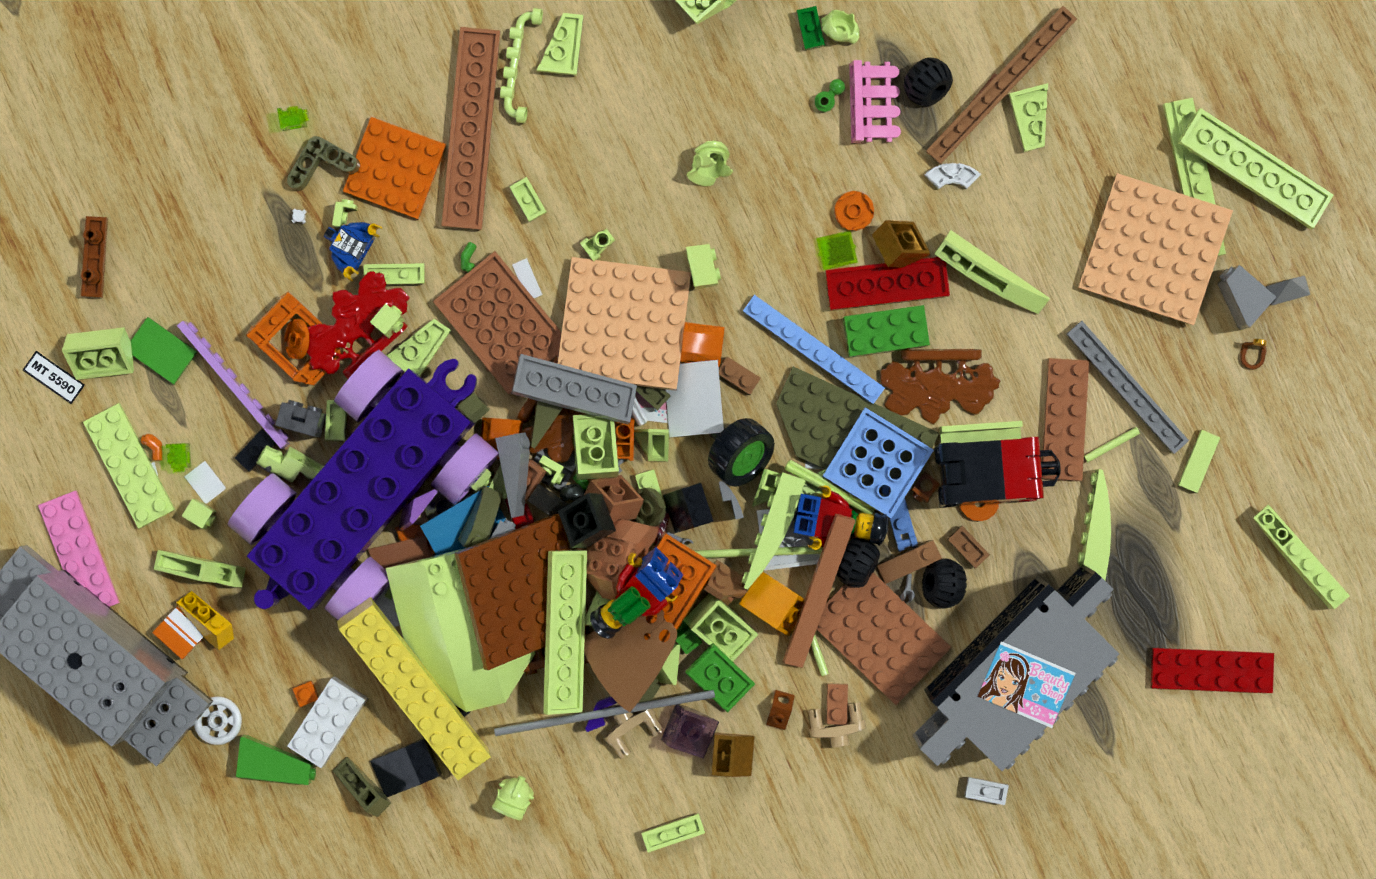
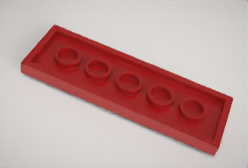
[825,257,950,310]
[1151,648,1274,693]

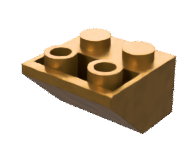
[711,732,755,777]

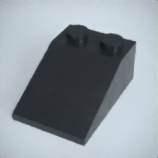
[370,738,442,797]

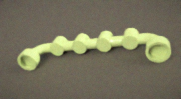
[500,8,543,123]

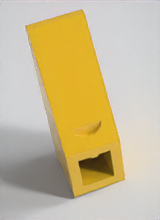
[176,591,234,650]

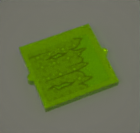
[816,230,858,271]

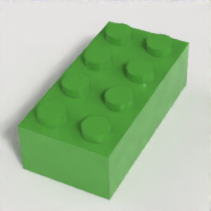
[843,305,930,358]

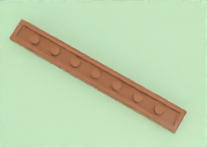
[783,513,856,668]

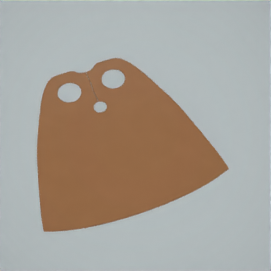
[584,610,677,713]

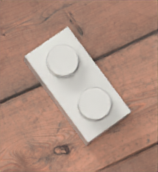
[964,777,1009,805]

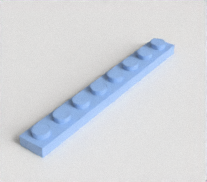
[743,295,885,404]

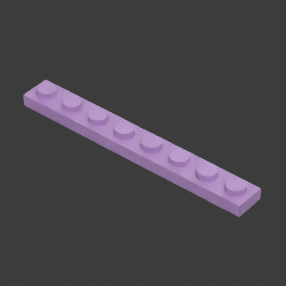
[177,321,290,449]

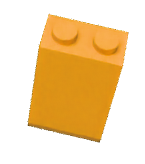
[739,572,804,636]

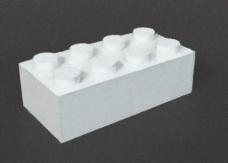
[287,676,368,768]

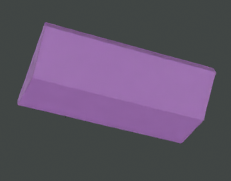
[399,489,438,531]

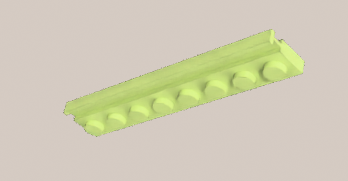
[1163,98,1226,256]

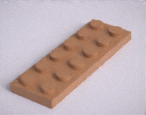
[1042,358,1089,481]

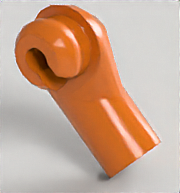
[141,434,163,460]

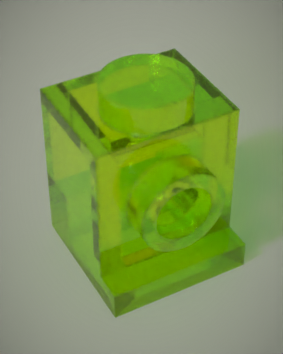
[277,106,309,131]
[166,443,191,472]

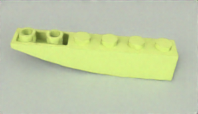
[935,230,1050,314]
[1077,469,1111,580]
[741,472,806,589]
[1253,505,1350,609]

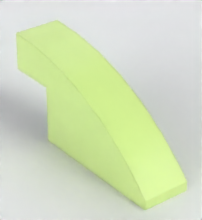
[154,550,246,588]

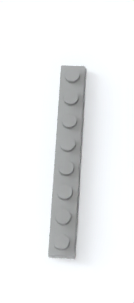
[1066,321,1189,454]

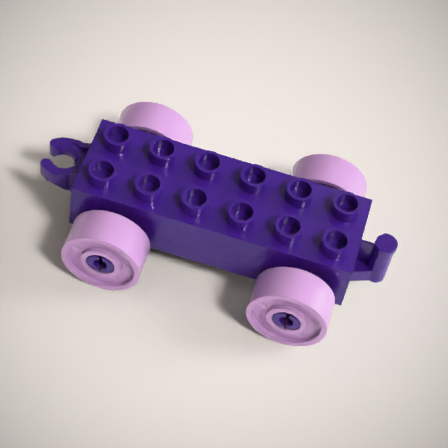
[227,350,499,620]

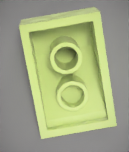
[573,414,619,480]
[684,593,759,661]

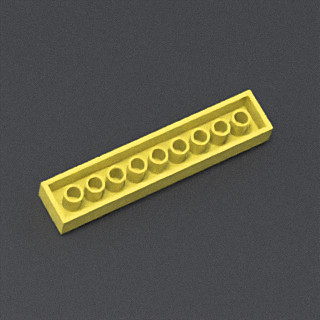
[337,597,491,780]

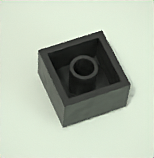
[558,493,616,549]

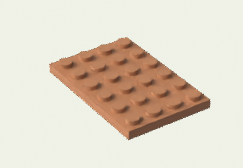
[433,251,562,395]
[817,573,951,705]

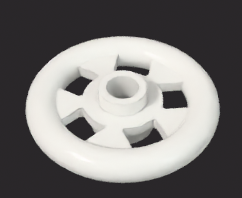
[194,697,242,745]

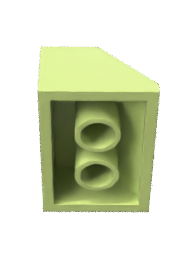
[62,327,134,380]

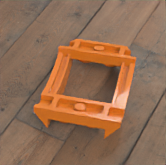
[246,292,341,385]

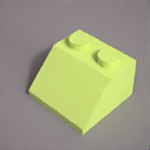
[686,244,721,290]

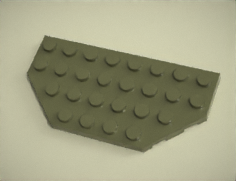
[776,366,939,486]

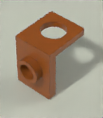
[910,472,940,503]
[766,690,795,730]

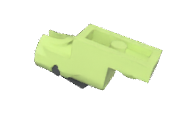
[256,445,324,482]

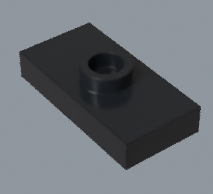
[235,429,276,472]

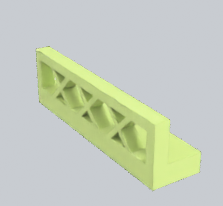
[939,421,1023,444]

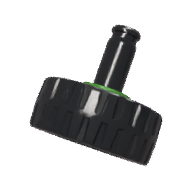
[708,418,775,487]

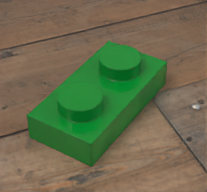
[796,6,825,50]

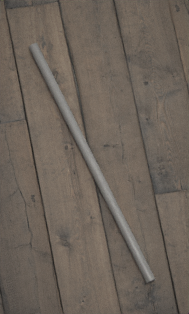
[494,690,715,736]

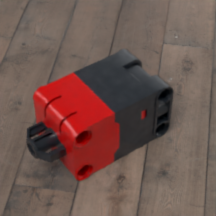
[934,437,1061,508]

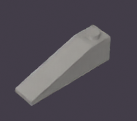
[495,432,530,518]

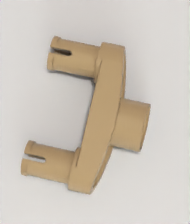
[808,702,866,748]
[604,709,664,759]

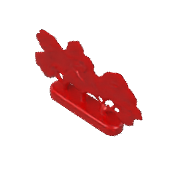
[307,271,410,379]

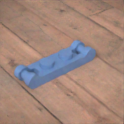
[881,477,918,552]

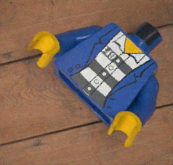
[324,222,382,282]

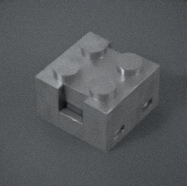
[275,400,326,437]

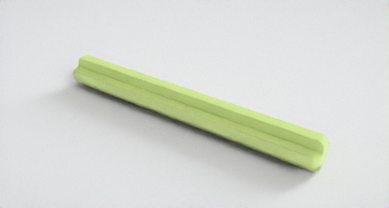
[785,460,875,514]

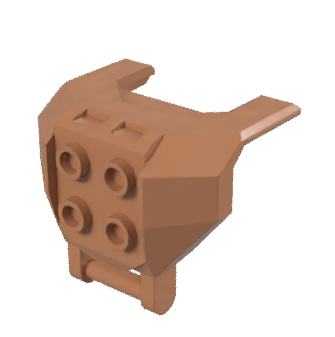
[577,519,667,600]

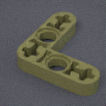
[287,136,360,191]

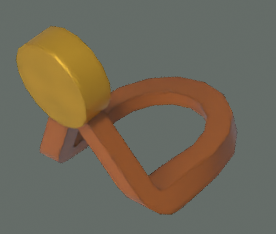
[1240,339,1267,370]

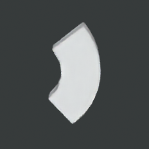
[924,163,981,189]

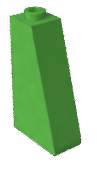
[236,735,316,785]

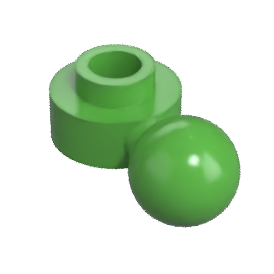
[815,79,845,112]

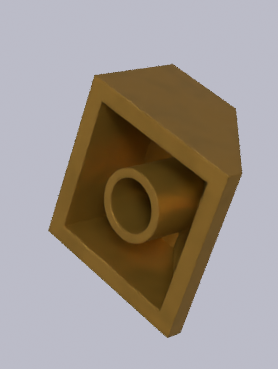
[872,220,930,268]

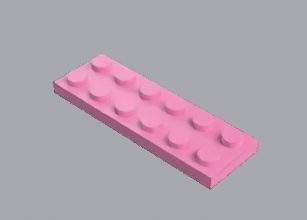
[38,491,120,607]

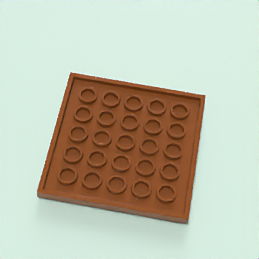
[454,514,589,670]

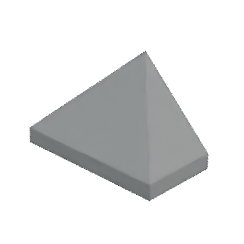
[1266,276,1310,306]

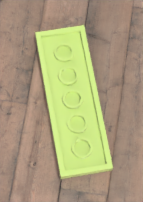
[83,403,175,529]

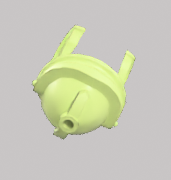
[686,141,733,186]
[492,776,534,820]

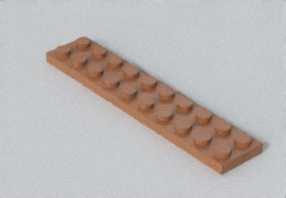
[442,27,501,230]

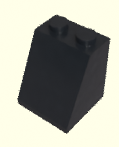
[663,483,713,533]

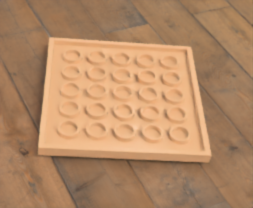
[1078,173,1233,325]
[558,257,691,391]

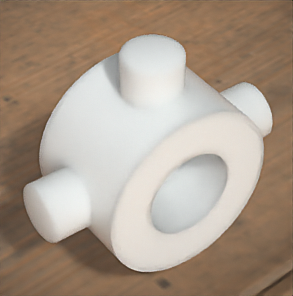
[291,209,307,224]

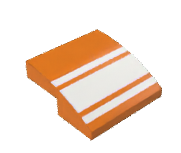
[152,606,204,660]

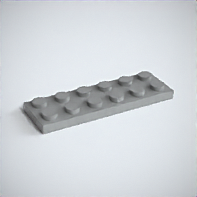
[511,354,637,425]

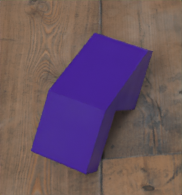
[585,696,617,732]

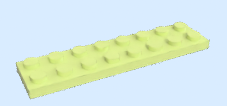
[1178,108,1333,229]
[543,550,587,715]

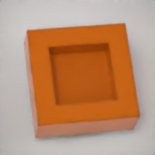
[293,681,319,707]

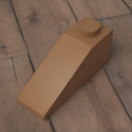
[877,540,942,584]

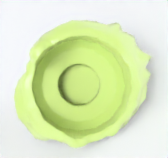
[821,10,860,44]

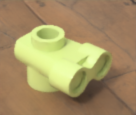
[580,229,615,261]

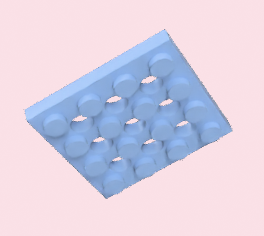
[823,407,934,519]

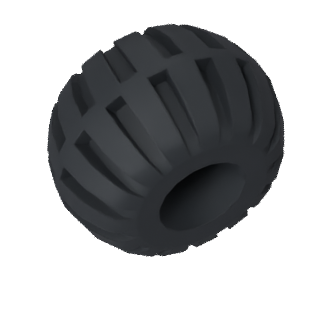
[904,57,953,107]
[836,538,880,588]
[922,558,967,609]

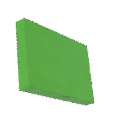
[131,317,198,385]
[685,643,755,713]

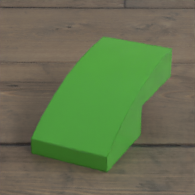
[676,618,702,655]

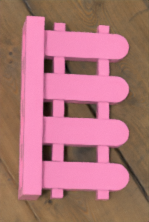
[849,60,901,143]

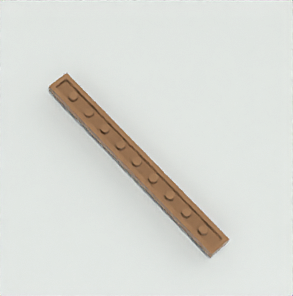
[926,6,1077,165]

